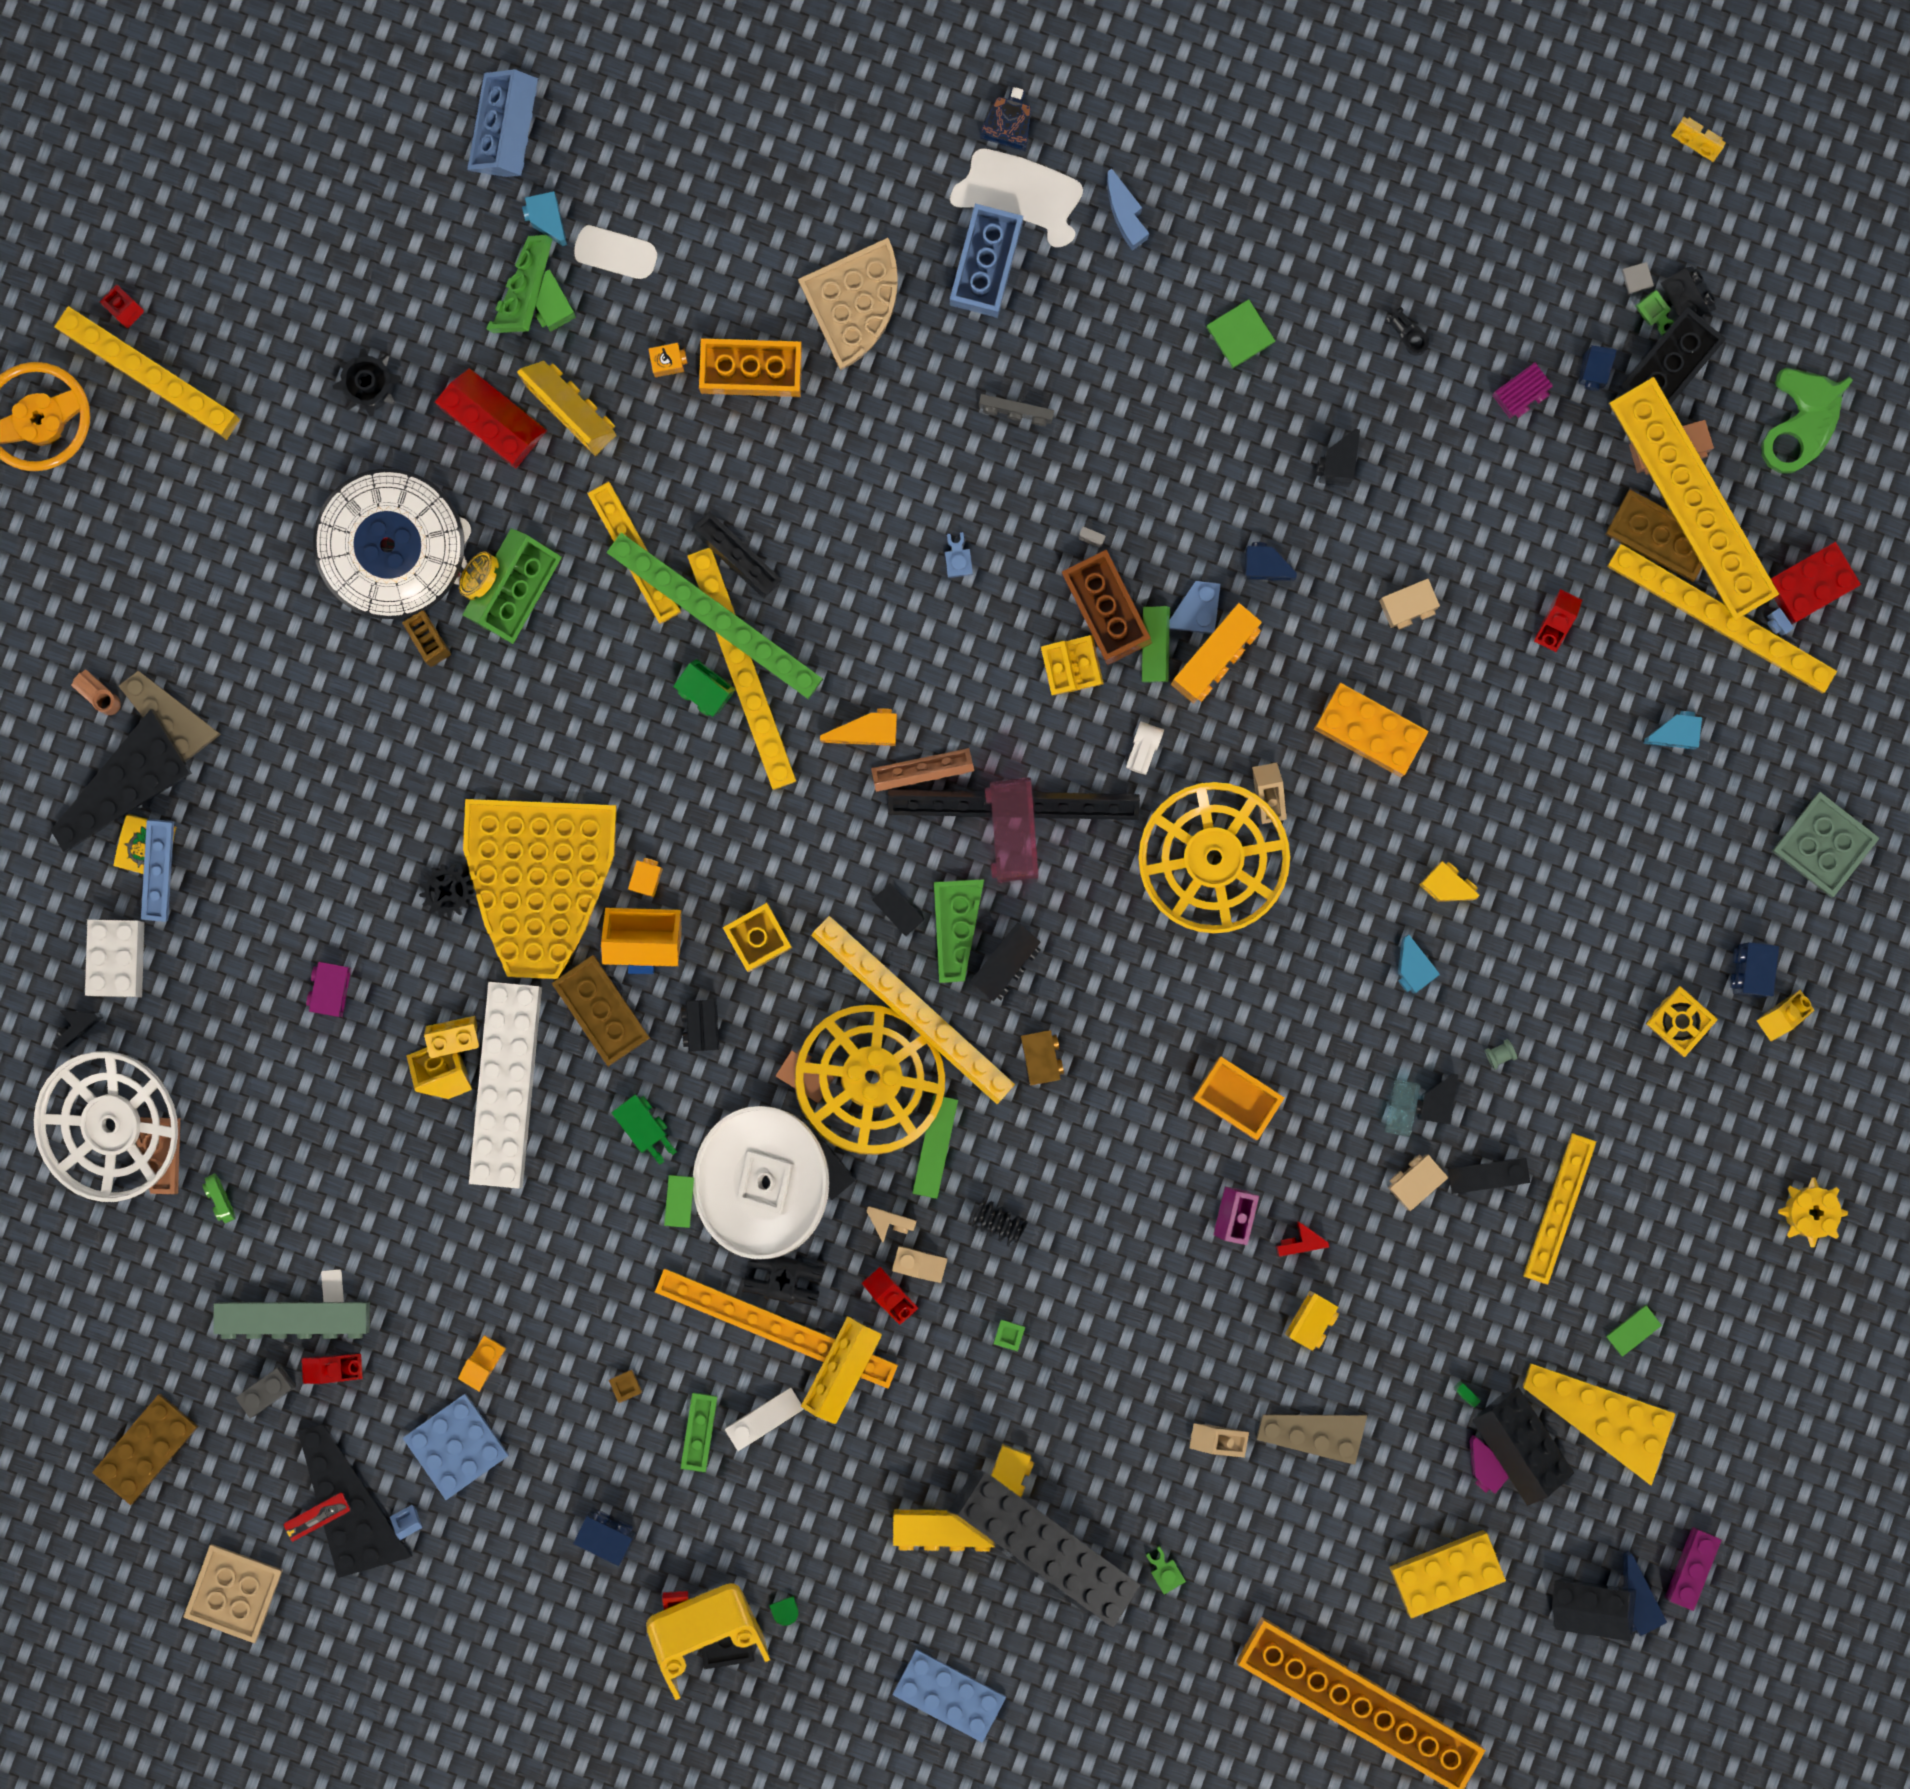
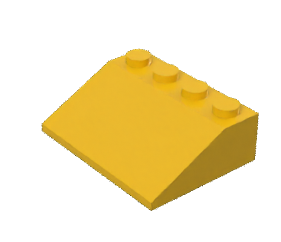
[517,361,616,456]

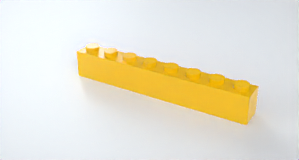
[54,306,241,440]

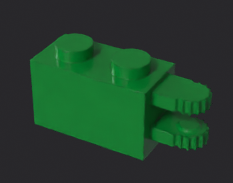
[611,1094,677,1165]

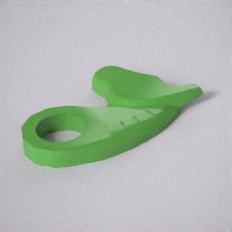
[1761,368,1853,473]

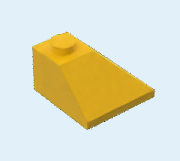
[406,1048,472,1099]

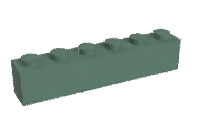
[214,1302,370,1339]

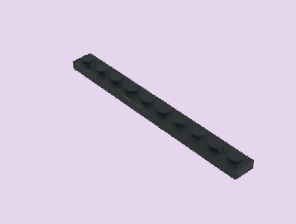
[888,789,1140,820]

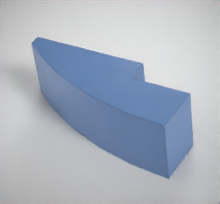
[1107,169,1149,251]

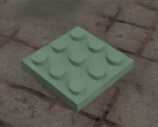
[1772,792,1880,898]

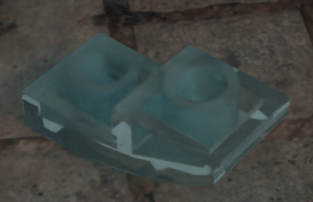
[1384,1079,1420,1137]

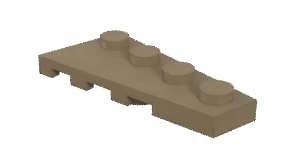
[119,671,221,762]
[1256,1414,1367,1465]

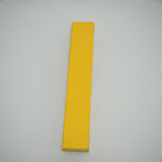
[587,481,682,624]
[1523,1133,1596,1285]

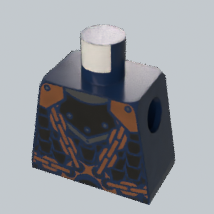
[980,87,1031,152]

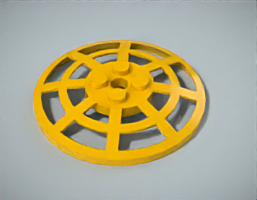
[1139,782,1290,933]
[795,1005,945,1155]

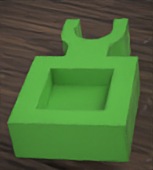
[1635,290,1674,336]
[1146,1546,1186,1595]

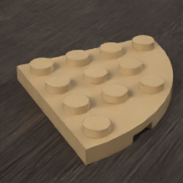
[798,238,898,371]

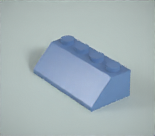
[467,69,538,177]

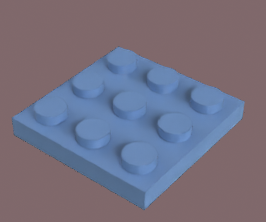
[403,1393,509,1500]

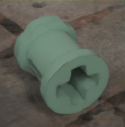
[1485,1039,1517,1070]

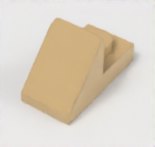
[867,1206,917,1243]

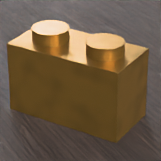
[1021,1030,1064,1086]

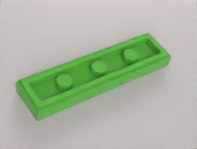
[913,1095,958,1199]

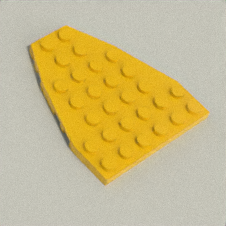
[463,799,617,979]

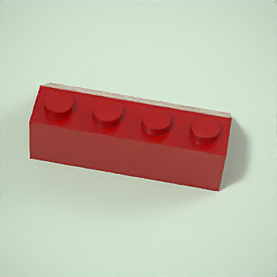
[435,368,547,469]

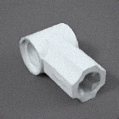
[1126,721,1164,775]

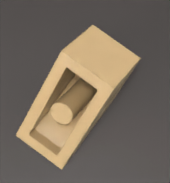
[1252,763,1287,824]
[892,1245,948,1283]
[1190,1423,1249,1457]

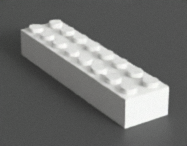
[469,982,542,1188]

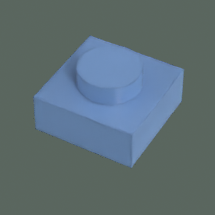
[1766,608,1794,637]
[390,1505,422,1540]

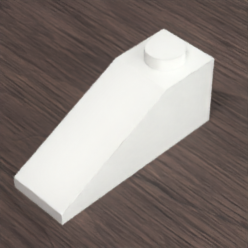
[725,1388,804,1451]

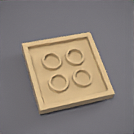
[184,1544,283,1643]

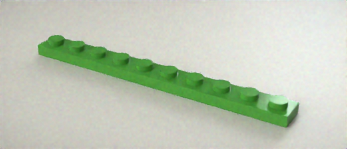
[606,533,823,699]

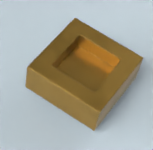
[609,1369,642,1403]

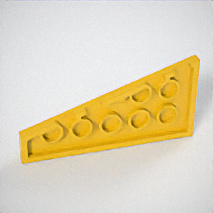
[1522,1363,1675,1486]

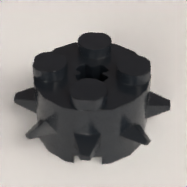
[333,348,402,417]

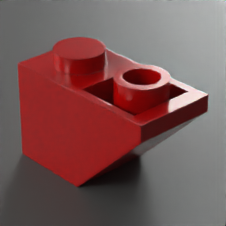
[1534,589,1583,652]
[862,1267,918,1325]
[302,1354,363,1384]

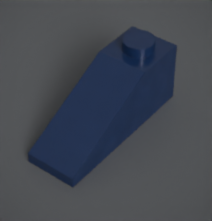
[1623,1551,1667,1636]

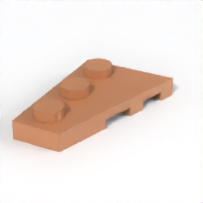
[136,1117,181,1194]

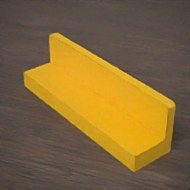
[801,1316,882,1424]

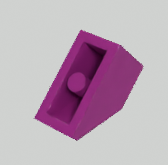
[1470,1435,1509,1494]

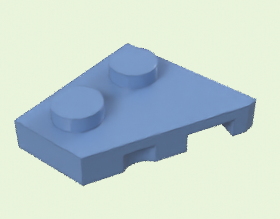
[1169,581,1220,634]

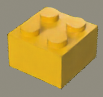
[723,903,792,972]

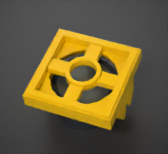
[1645,986,1718,1057]

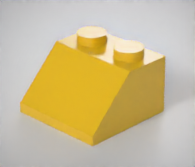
[1285,1291,1339,1351]

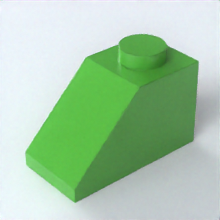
[535,269,576,332]

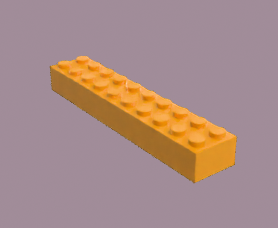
[1236,1617,1486,1789]

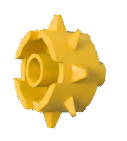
[1778,1178,1848,1247]

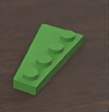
[486,235,553,333]
[934,880,984,983]

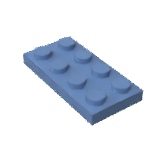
[893,1648,1006,1743]

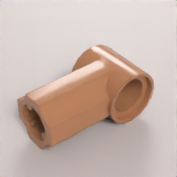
[71,669,121,715]

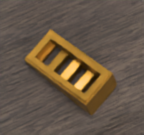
[402,611,451,667]

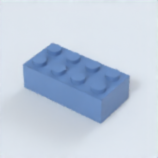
[950,203,1024,318]

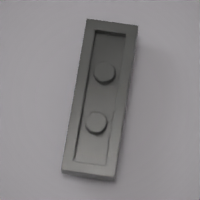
[979,394,1054,426]

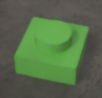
[993,1319,1025,1351]

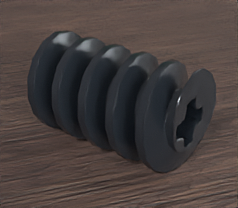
[971,1197,1028,1247]

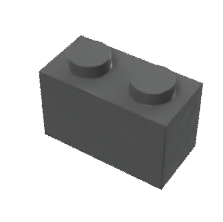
[236,1366,297,1418]

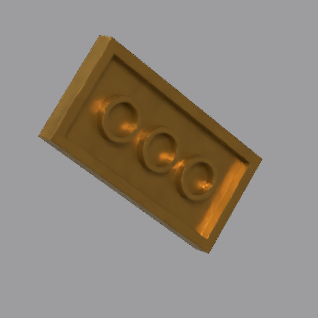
[1605,490,1703,582]
[552,955,650,1067]
[92,1394,199,1505]

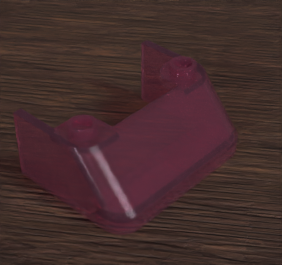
[985,777,1038,885]

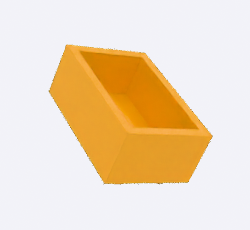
[601,908,682,966]
[1192,1056,1285,1140]

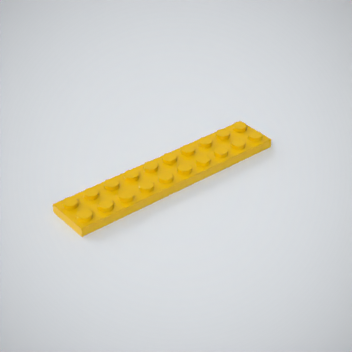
[1609,377,1779,620]

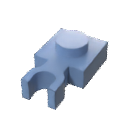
[945,532,973,578]

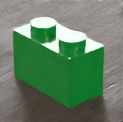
[673,659,736,717]

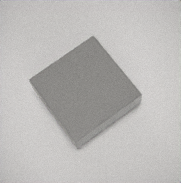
[1622,262,1654,294]
[1079,527,1106,548]

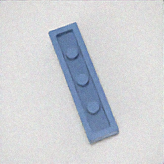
[141,819,174,922]

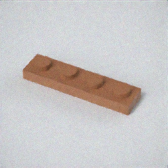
[871,748,974,792]

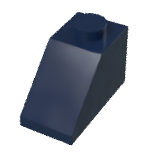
[1579,345,1616,391]
[1244,542,1297,581]

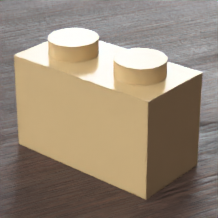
[1379,579,1440,630]
[1388,1154,1448,1211]

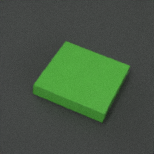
[1206,299,1275,369]

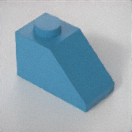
[522,191,567,246]
[1644,711,1702,750]
[1398,935,1440,994]

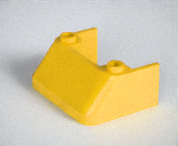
[646,1583,770,1700]

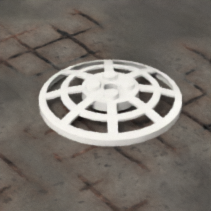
[34,1051,178,1202]

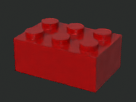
[1771,542,1861,624]

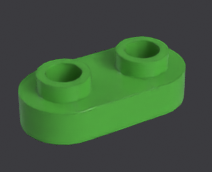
[202,1173,236,1224]

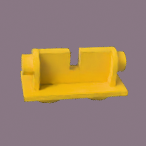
[1672,117,1726,162]

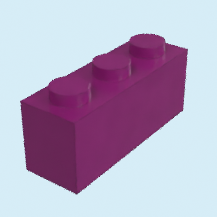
[1664,1527,1722,1611]

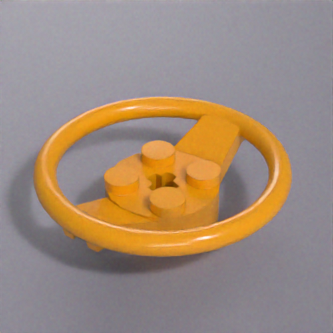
[0,362,90,471]

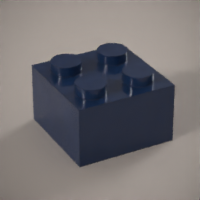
[1730,942,1779,998]
[573,1509,636,1566]

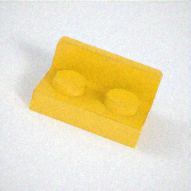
[424,1016,479,1058]

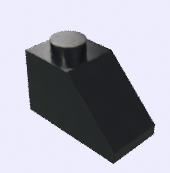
[1415,1074,1459,1125]

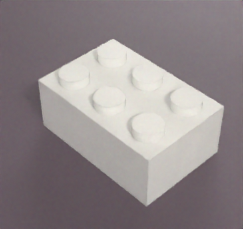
[85,920,144,997]

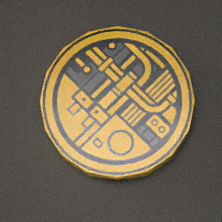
[459,552,499,600]

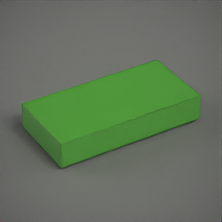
[664,1175,694,1228]
[1606,1305,1662,1357]

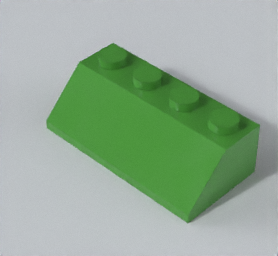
[462,528,562,644]

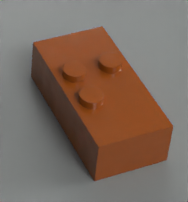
[1062,549,1152,665]

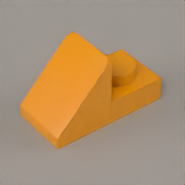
[458,1335,506,1392]

